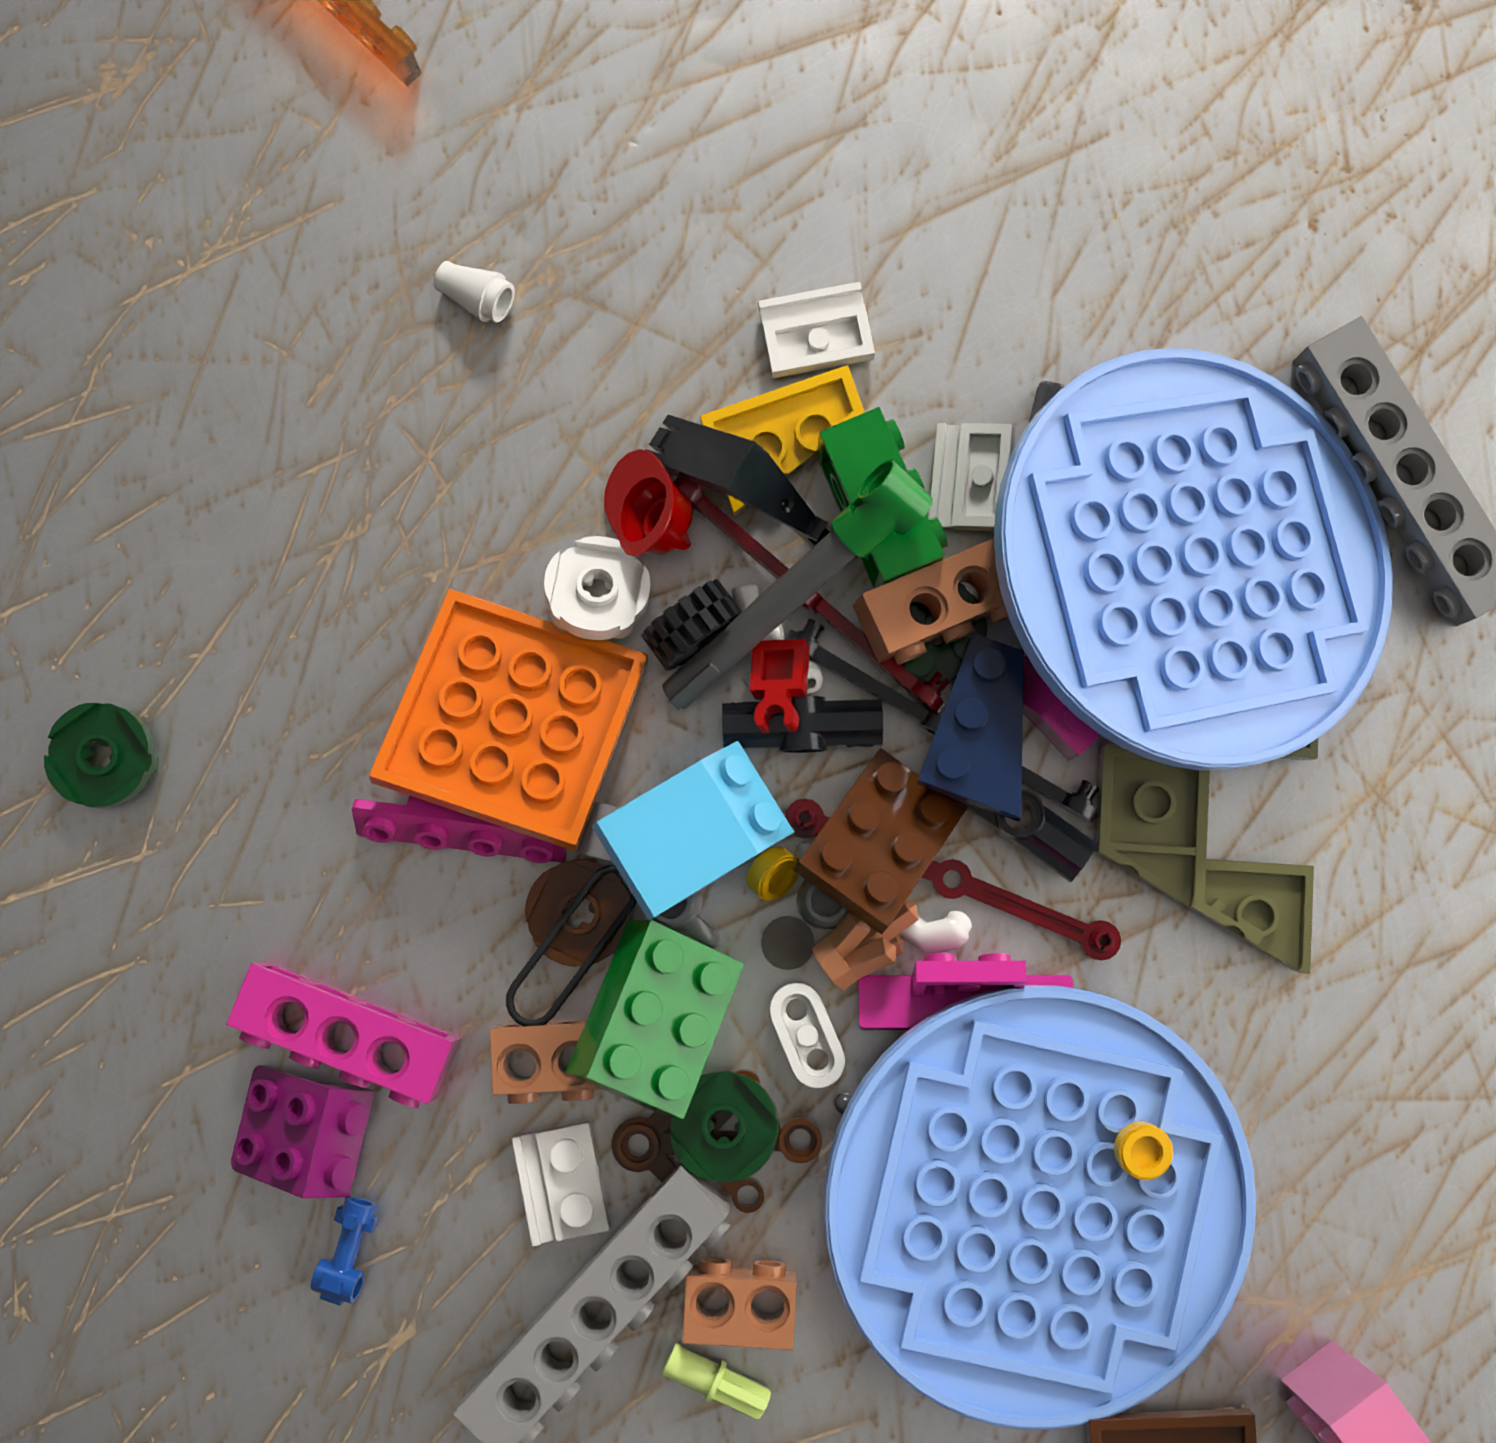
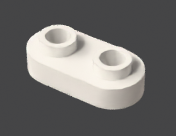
[770,982,845,1088]

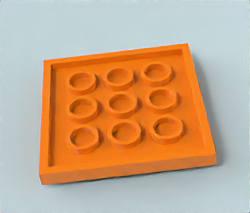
[369,589,648,852]

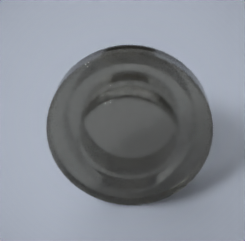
[761,916,815,970]

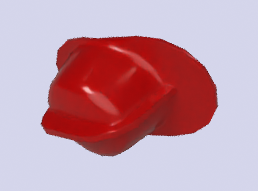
[604,449,693,557]

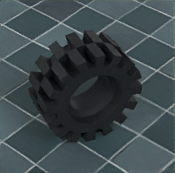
[641,579,742,671]

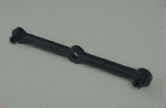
[785,618,1100,823]

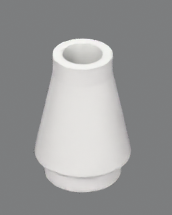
[434,261,515,322]

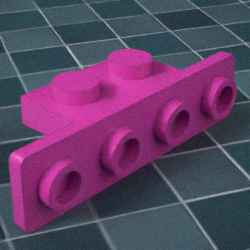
[352,796,567,863]
[858,953,1073,1030]

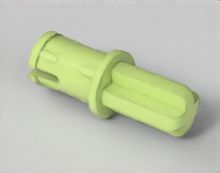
[661,1343,771,1419]

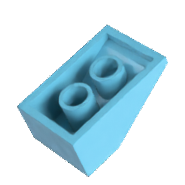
[592,741,794,920]

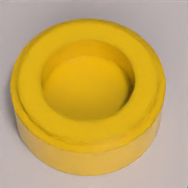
[746,846,799,901]
[1114,1121,1173,1180]

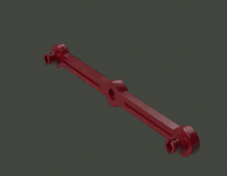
[673,477,951,715]
[785,798,1121,961]

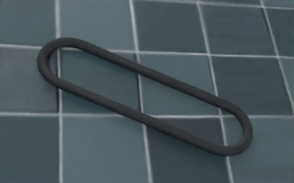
[506,865,637,1026]

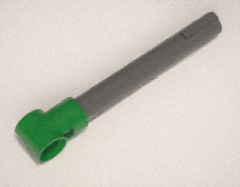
[662,459,933,710]

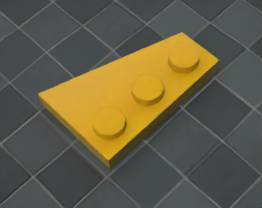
[700,365,865,517]

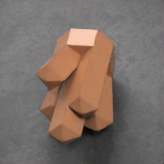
[811,900,918,991]

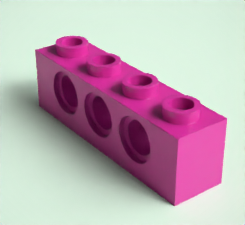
[226,961,461,1108]

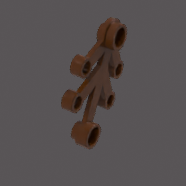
[611,1069,822,1213]

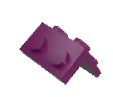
[231,1065,375,1199]

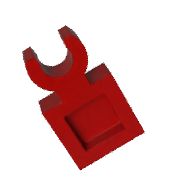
[750,639,810,733]

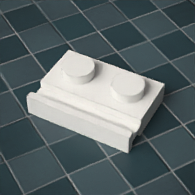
[758,282,875,379]
[929,423,1016,531]
[512,1120,611,1247]

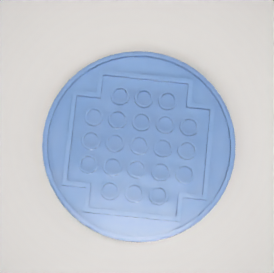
[994,348,1393,770]
[823,985,1256,1430]

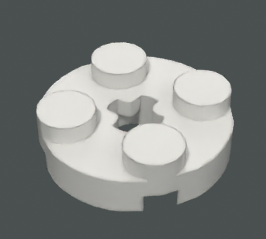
[544,536,651,640]

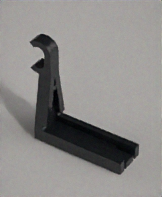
[645,415,830,547]

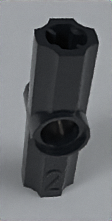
[722,696,883,753]
[951,790,1099,883]

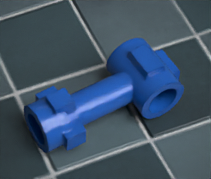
[310,1196,379,1306]

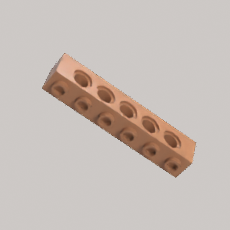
[852,538,1009,665]

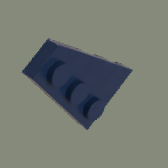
[917,633,1024,822]

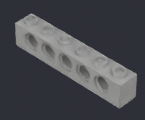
[1292,315,1496,626]
[452,1162,731,1443]

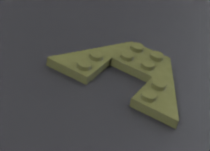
[1095,738,1318,974]

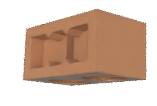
[490,1020,601,1104]
[682,1257,797,1350]

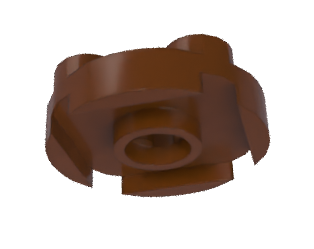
[525,859,633,967]

